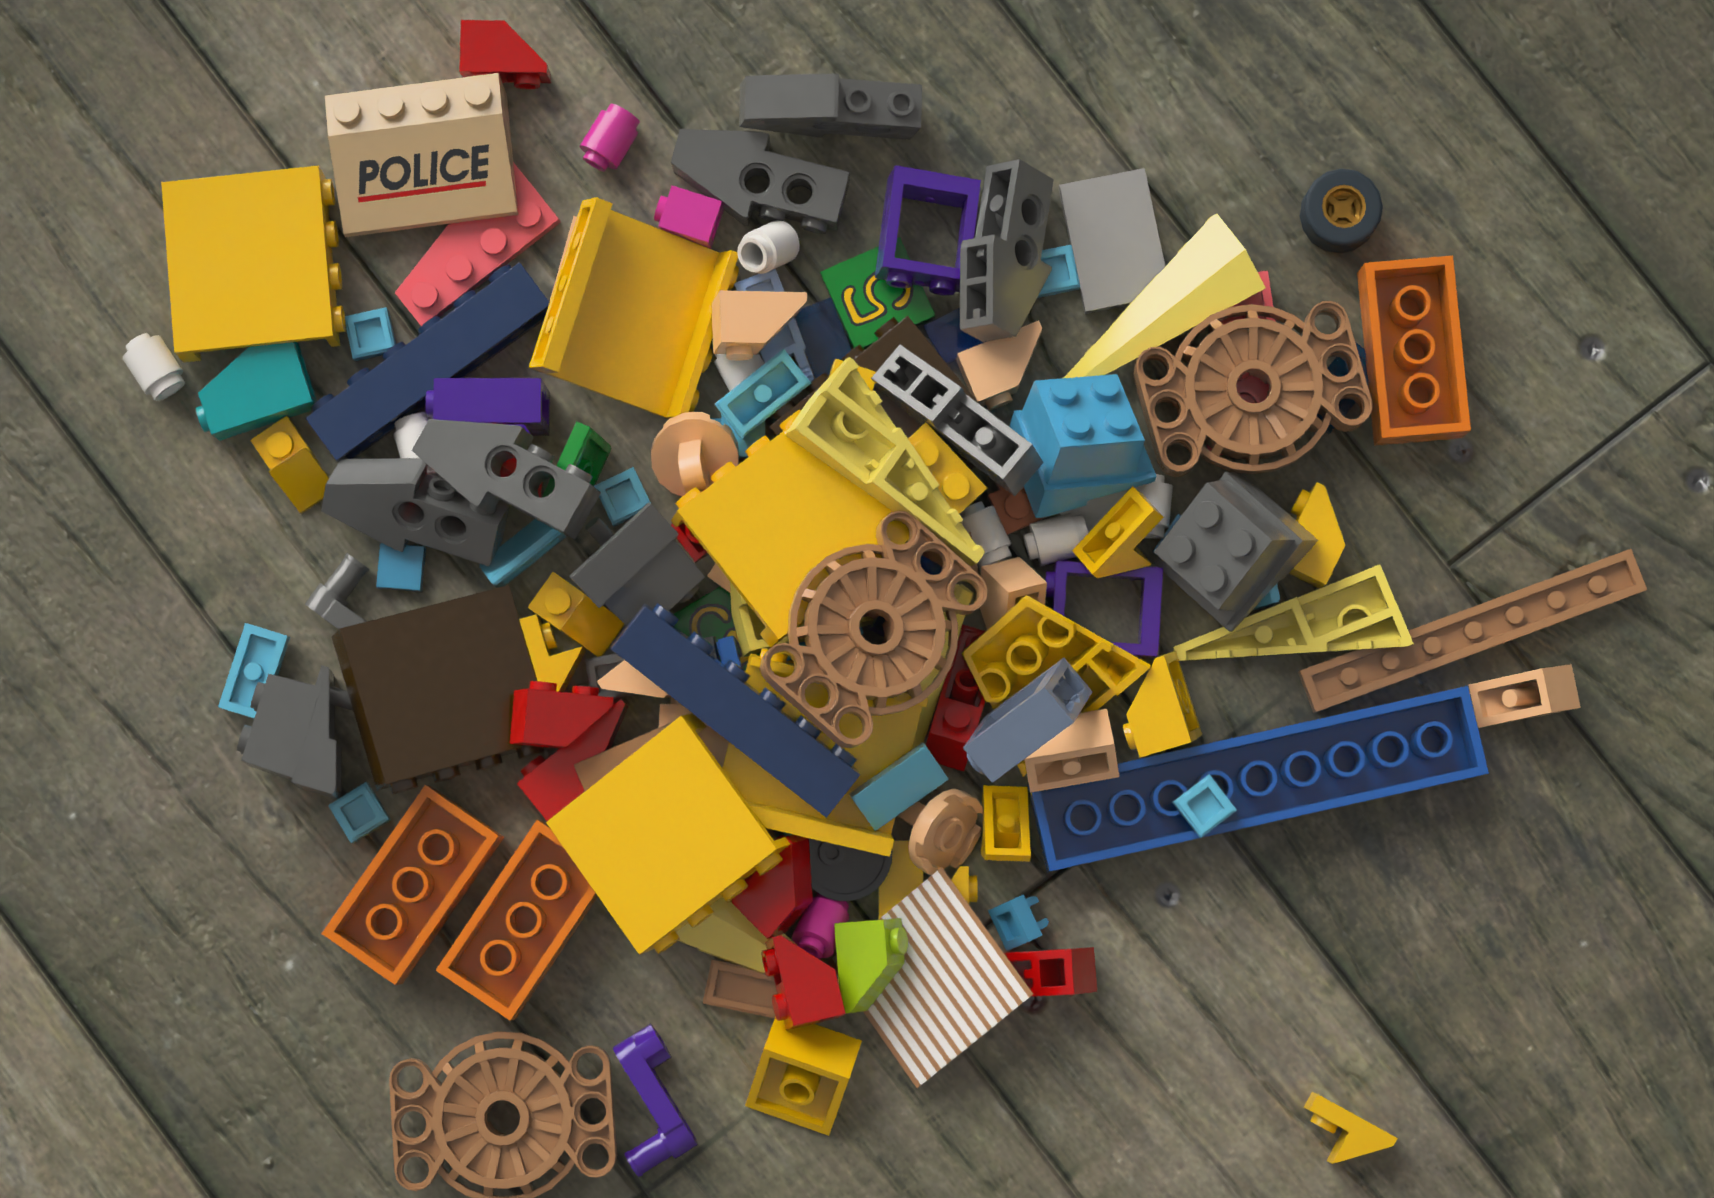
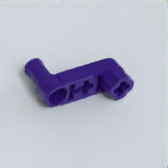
[613,1023,698,1177]

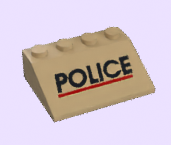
[325,73,518,237]

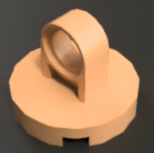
[651,412,739,496]
[898,788,983,875]

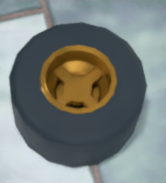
[1299,168,1383,253]

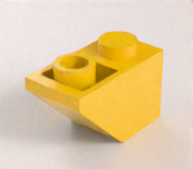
[1289,482,1346,589]

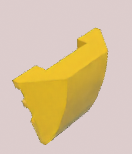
[962,595,1151,777]

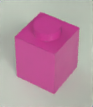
[654,186,724,249]

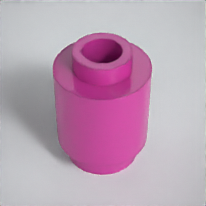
[579,104,640,172]
[792,892,849,959]

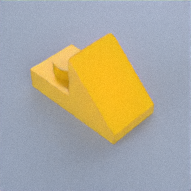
[250,416,330,514]
[1072,486,1164,578]
[528,572,625,657]
[519,614,587,692]
[981,785,1031,862]
[1304,1092,1398,1164]

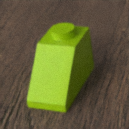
[834,918,908,1014]

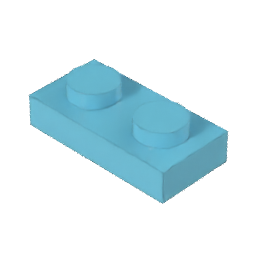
[218,623,290,718]

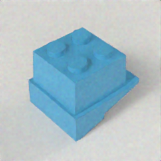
[1009,374,1157,518]

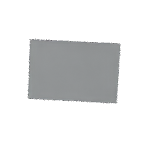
[1058,168,1165,314]

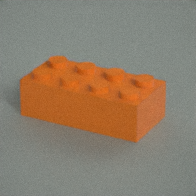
[1357,255,1471,446]
[321,785,504,985]
[436,820,598,1021]

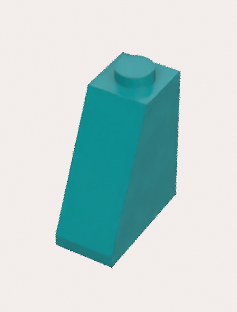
[196,342,317,441]

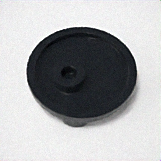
[809,838,893,901]

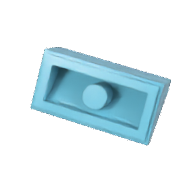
[715,349,811,439]
[480,519,566,588]
[849,742,949,831]

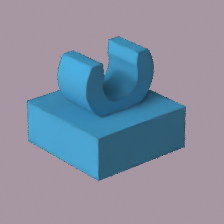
[988,894,1049,951]

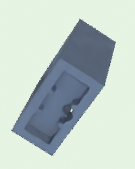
[963,658,1093,783]

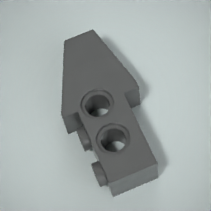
[739,73,922,140]
[671,129,850,234]
[960,159,1054,342]
[871,345,1044,496]
[411,419,601,540]
[321,458,510,566]

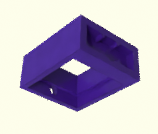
[875,165,981,296]
[426,378,550,436]
[1045,561,1163,660]

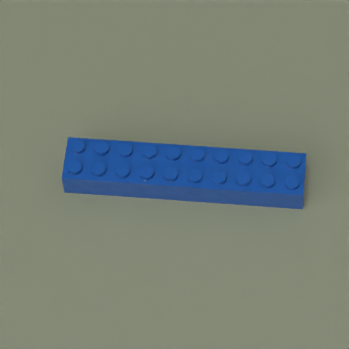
[1027,686,1489,872]

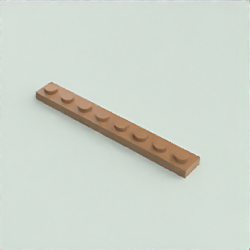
[1298,549,1647,713]

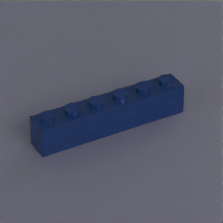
[305,262,550,462]
[611,603,860,818]

